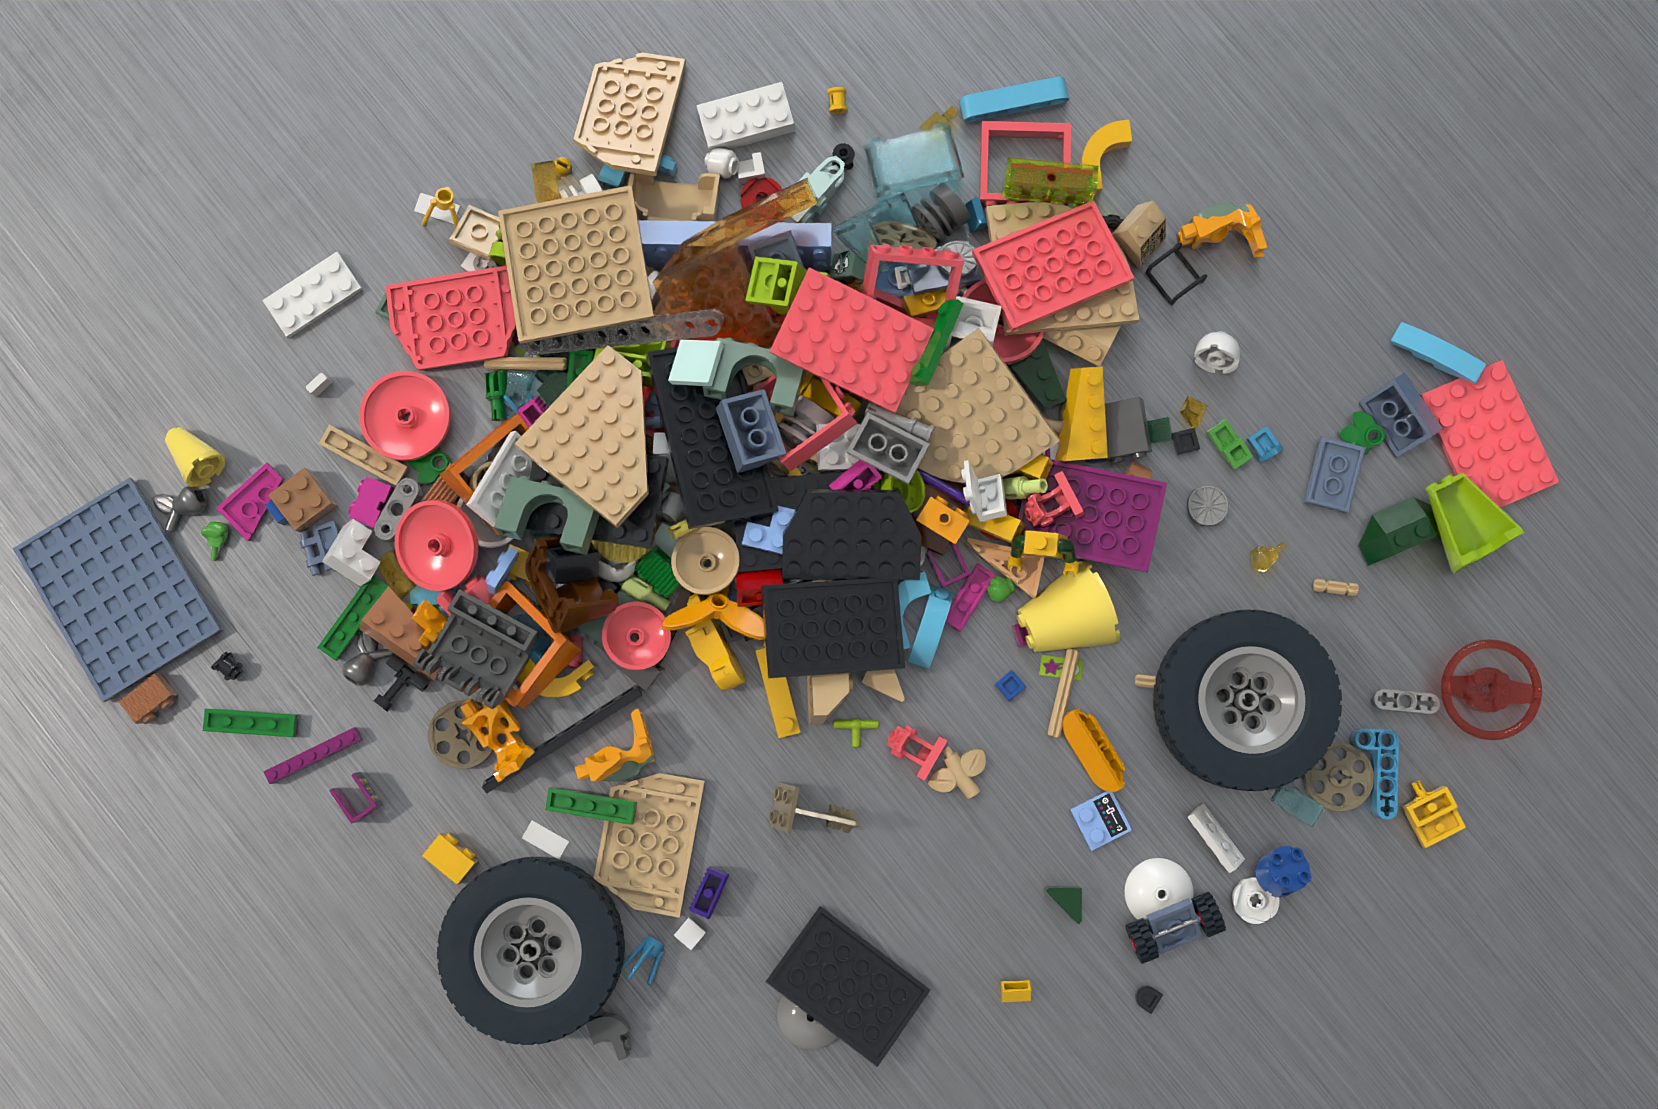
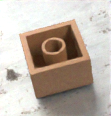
[268,468,338,532]

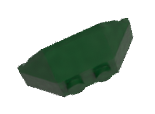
[1358,497,1440,566]

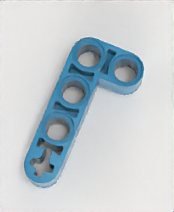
[1349,729,1399,820]

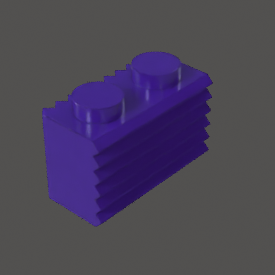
[689,866,729,919]

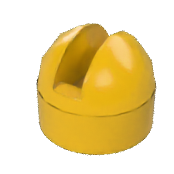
[554,157,572,176]

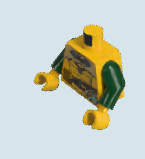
[1008,531,1079,577]

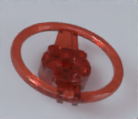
[1441,639,1542,740]

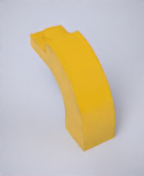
[1079,120,1132,196]
[518,659,597,698]

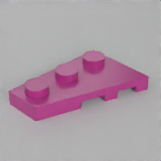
[216,463,284,541]

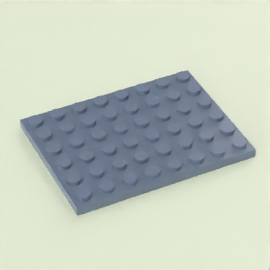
[13,478,222,702]

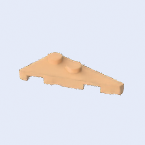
[966,538,1045,598]

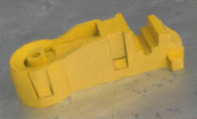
[685,593,746,691]

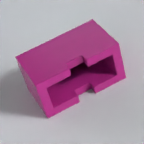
[349,476,395,528]

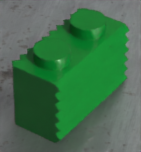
[635,545,681,599]

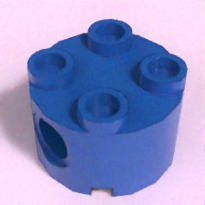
[1255,846,1312,897]

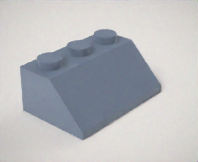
[1360,372,1443,457]
[716,389,787,473]

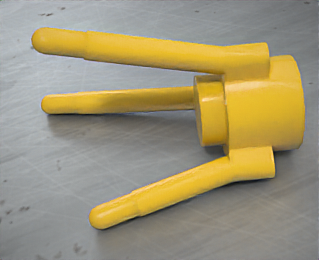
[422,187,458,228]

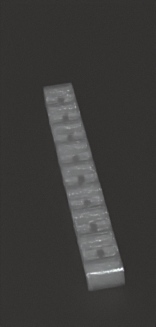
[524,309,724,355]

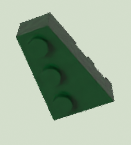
[1007,338,1066,413]

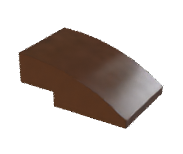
[912,475,966,556]

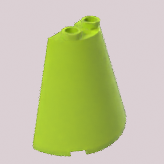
[1425,472,1524,574]

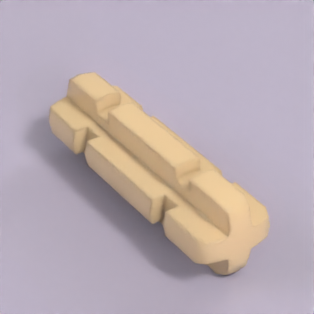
[1313,579,1359,596]

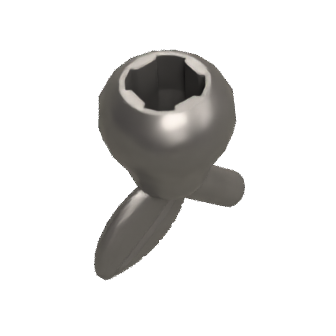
[152,486,207,532]
[342,631,393,686]

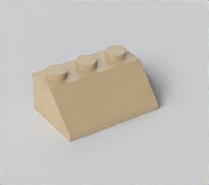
[1043,325,1121,367]

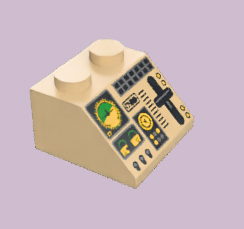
[1112,201,1166,268]

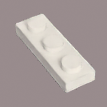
[1188,803,1245,873]

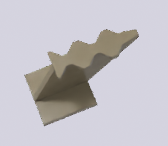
[769,782,860,833]

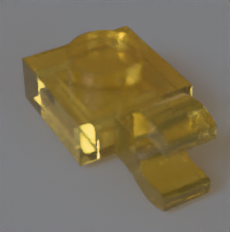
[919,106,958,144]

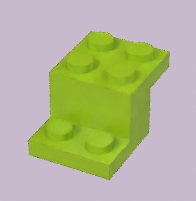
[745,257,831,315]

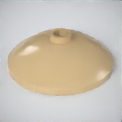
[671,527,740,595]

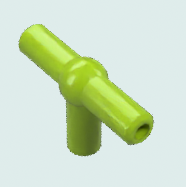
[833,718,879,747]

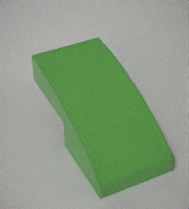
[1206,419,1253,469]

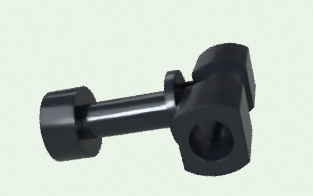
[373,653,431,712]

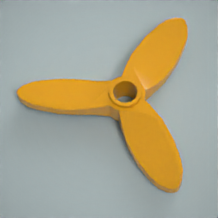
[662,561,765,640]

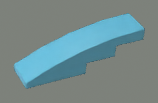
[1391,322,1486,384]

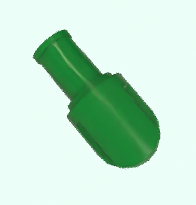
[484,370,508,421]

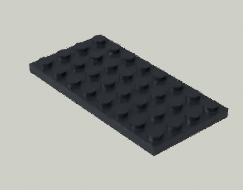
[646,339,778,529]

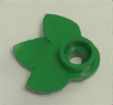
[1339,411,1385,455]
[407,446,452,484]

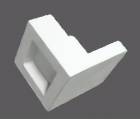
[737,152,765,185]

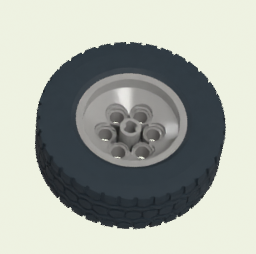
[1153,609,1342,791]
[437,857,625,1045]

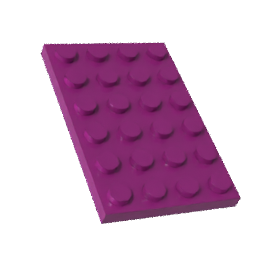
[1018,459,1167,573]

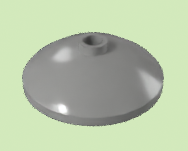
[777,996,837,1050]

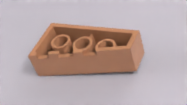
[359,586,442,681]

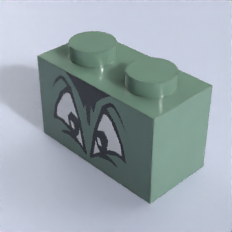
[830,247,868,286]

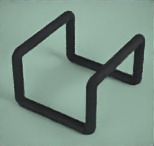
[1146,243,1207,305]

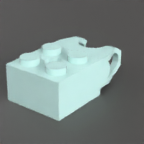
[777,156,845,223]

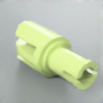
[1003,476,1048,500]
[621,574,671,613]

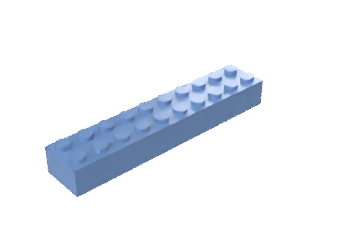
[638,220,832,271]

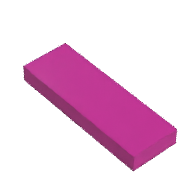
[945,563,996,632]

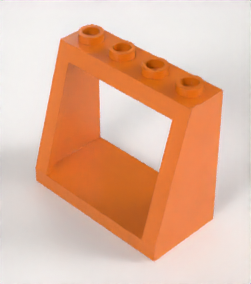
[439,414,529,536]
[487,580,582,710]

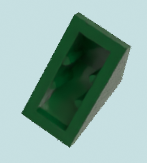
[1044,886,1082,924]

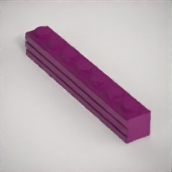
[263,727,363,784]

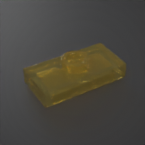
[378,549,417,599]

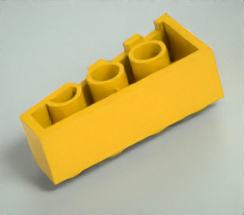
[1055,366,1108,461]

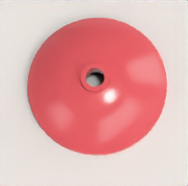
[602,602,671,670]

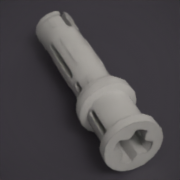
[864,402,935,443]

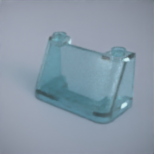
[863,122,964,199]
[832,192,919,273]

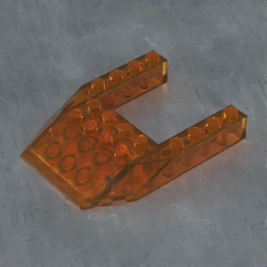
[652,177,862,349]

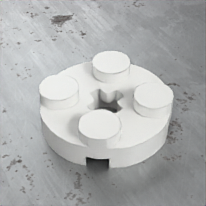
[1232,877,1280,924]

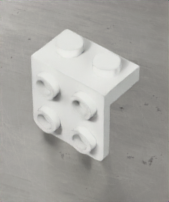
[961,460,1007,522]

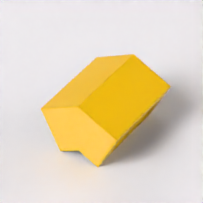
[1000,980,1031,1002]

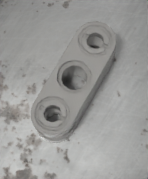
[374,478,423,542]

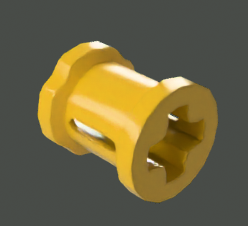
[827,87,848,115]

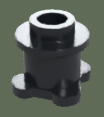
[832,143,855,170]
[211,651,243,681]

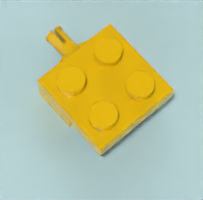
[1401,780,1466,848]

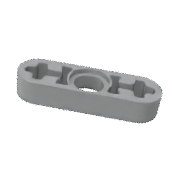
[1371,689,1440,714]

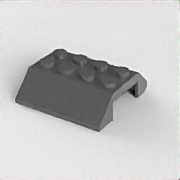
[414,589,538,709]

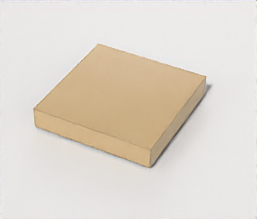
[449,205,501,260]

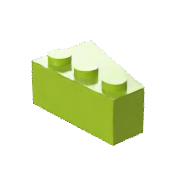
[593,337,672,388]

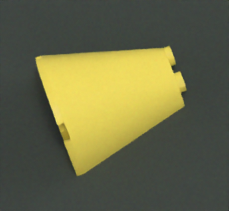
[1017,560,1120,652]

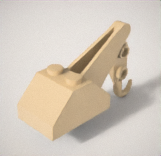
[807,673,853,725]

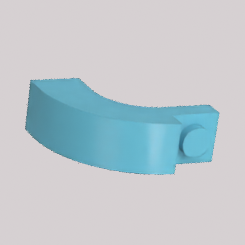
[597,155,678,189]
[898,570,932,650]
[908,585,954,669]

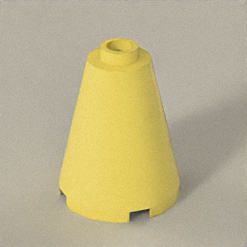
[165,427,226,488]

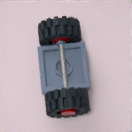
[1125,892,1226,964]

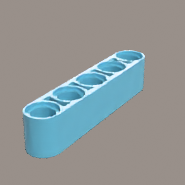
[959,76,1069,123]

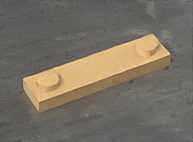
[318,424,409,486]

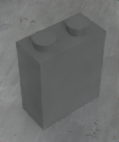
[1104,397,1152,463]

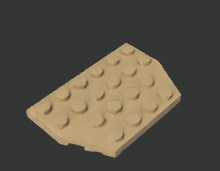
[574,53,686,176]
[594,773,705,918]

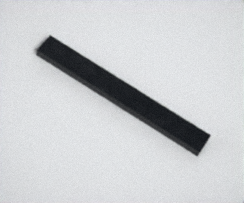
[482,685,642,794]

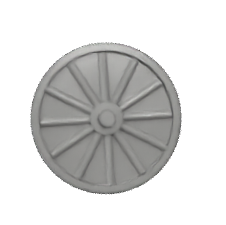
[939,241,977,277]
[1187,485,1229,526]

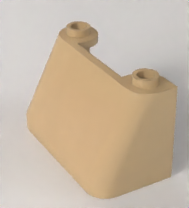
[628,172,720,221]

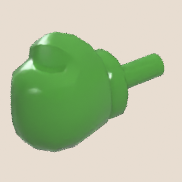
[201,521,228,561]
[987,576,1016,603]

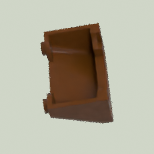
[525,535,619,633]

